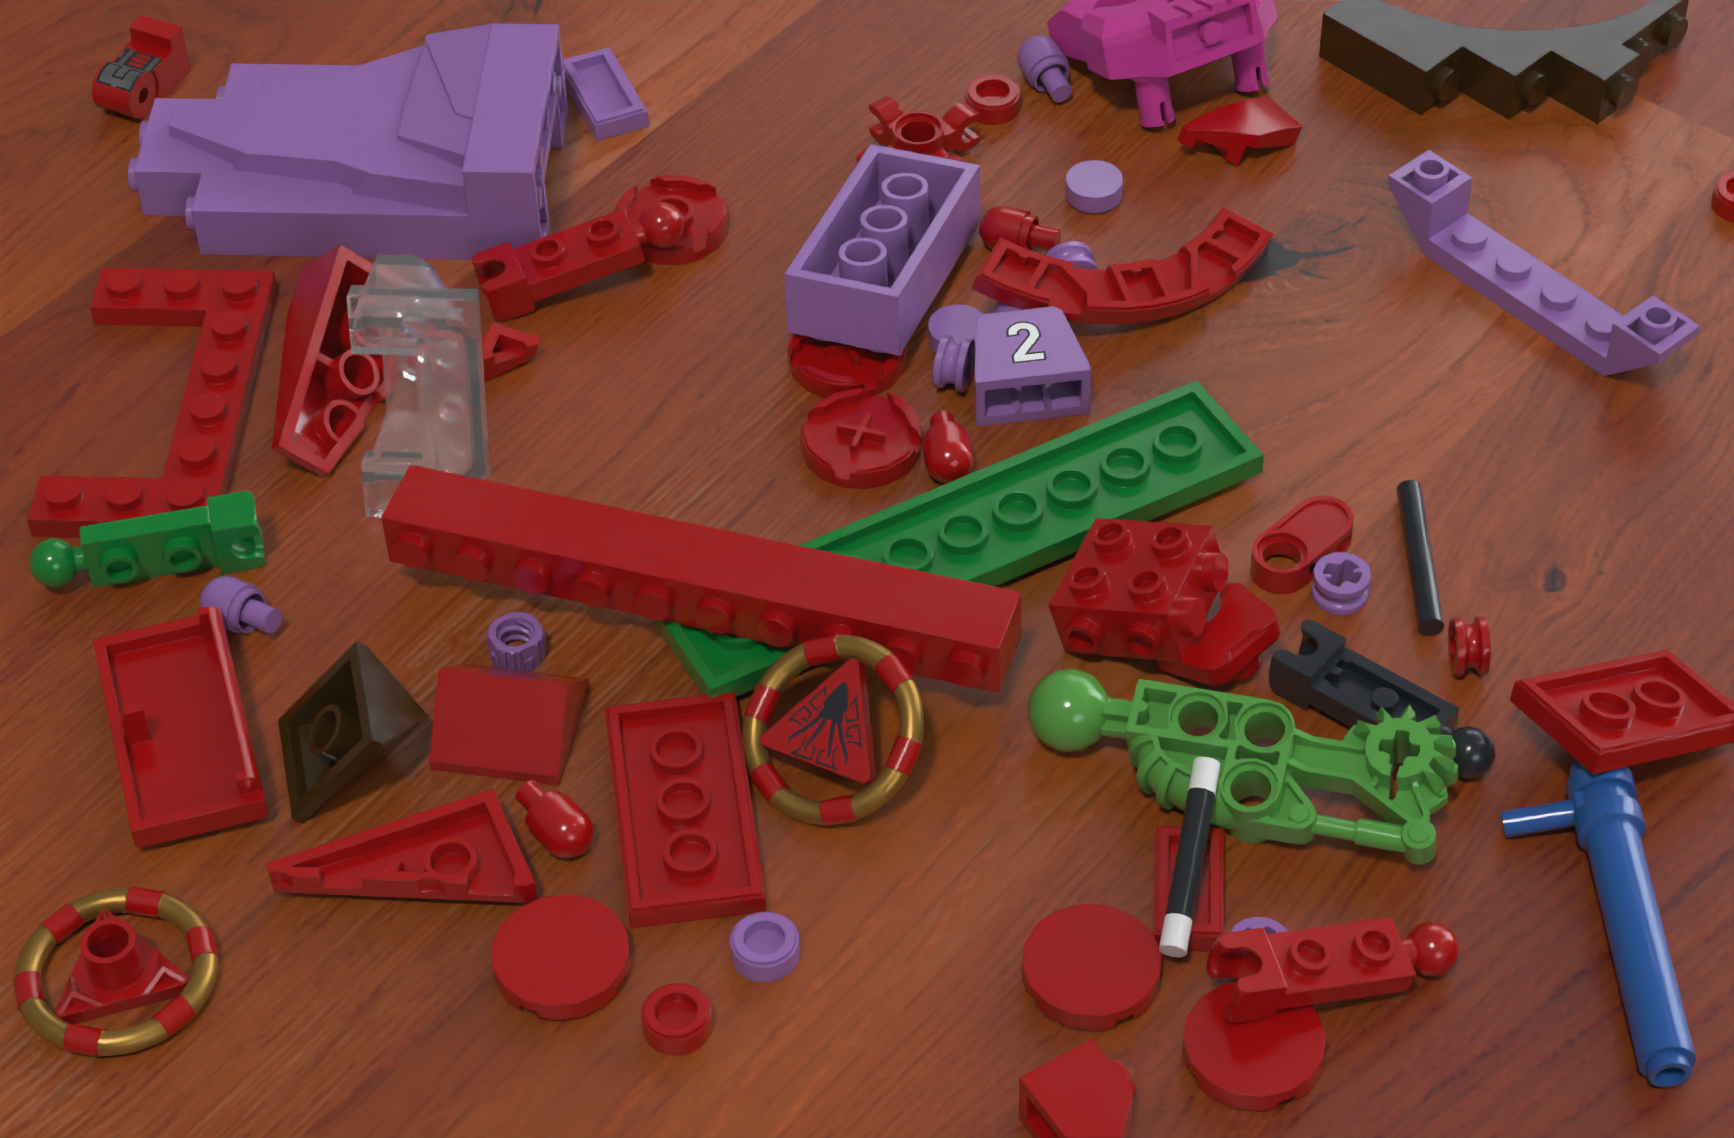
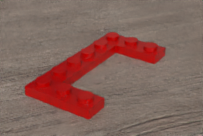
[27,267,278,538]

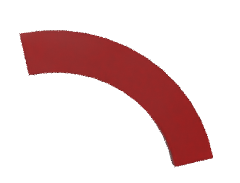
[971,207,1274,324]

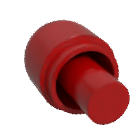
[979,206,1061,251]
[922,411,974,484]
[515,780,594,859]

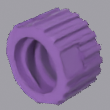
[487,612,547,672]

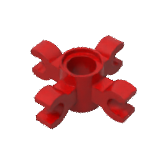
[856,96,980,163]

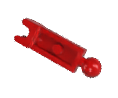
[471,202,684,322]
[1206,917,1460,1023]

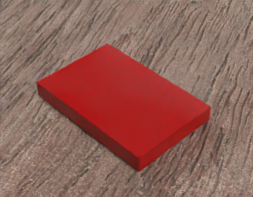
[1509,649,1734,774]

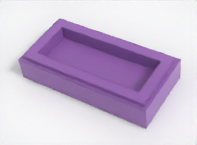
[563,47,649,141]

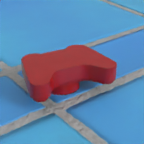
[1157,582,1281,686]

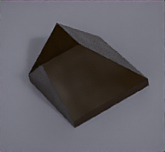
[278,641,428,823]

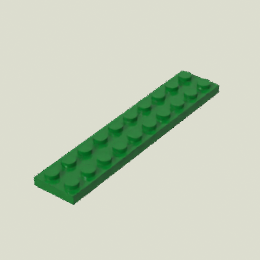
[653,380,1264,699]

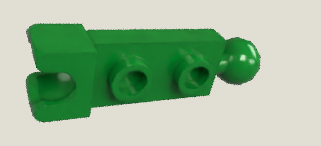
[29,491,266,588]

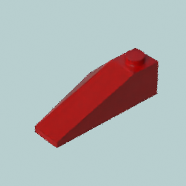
[272,244,436,477]

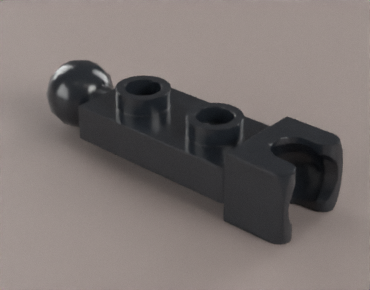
[1269,620,1496,778]

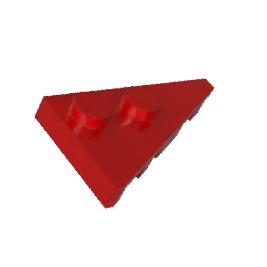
[266,789,538,903]

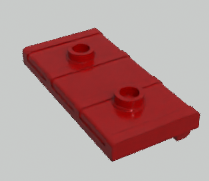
[93,606,268,848]

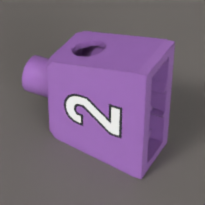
[974,302,1091,426]

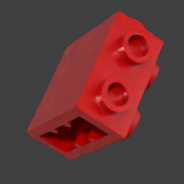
[1048,518,1229,662]

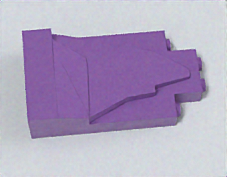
[128,23,568,260]

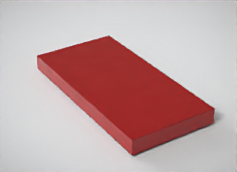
[604,691,767,929]

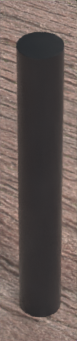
[1396,480,1444,636]

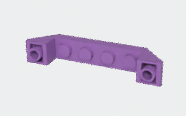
[1388,150,1700,376]

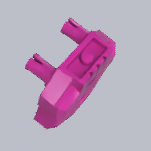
[1047,0,1277,127]

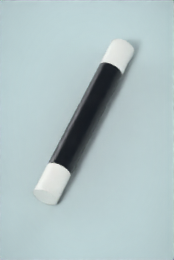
[1159,757,1221,957]

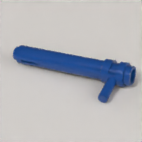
[1501,761,1696,1088]

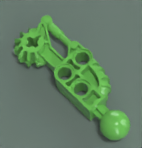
[1028,669,1458,865]

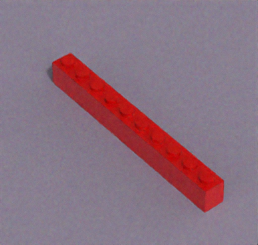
[381,465,1021,693]

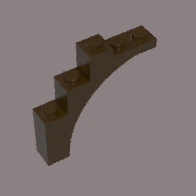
[1319,0,1689,124]

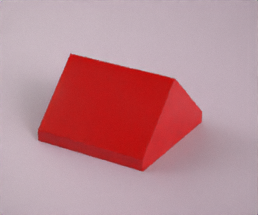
[429,663,589,786]

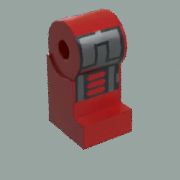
[92,15,191,119]

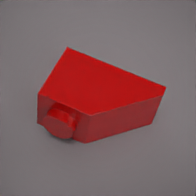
[1019,1039,1136,1138]

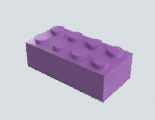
[784,144,980,356]

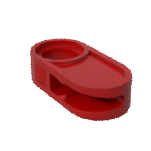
[1250,495,1354,595]

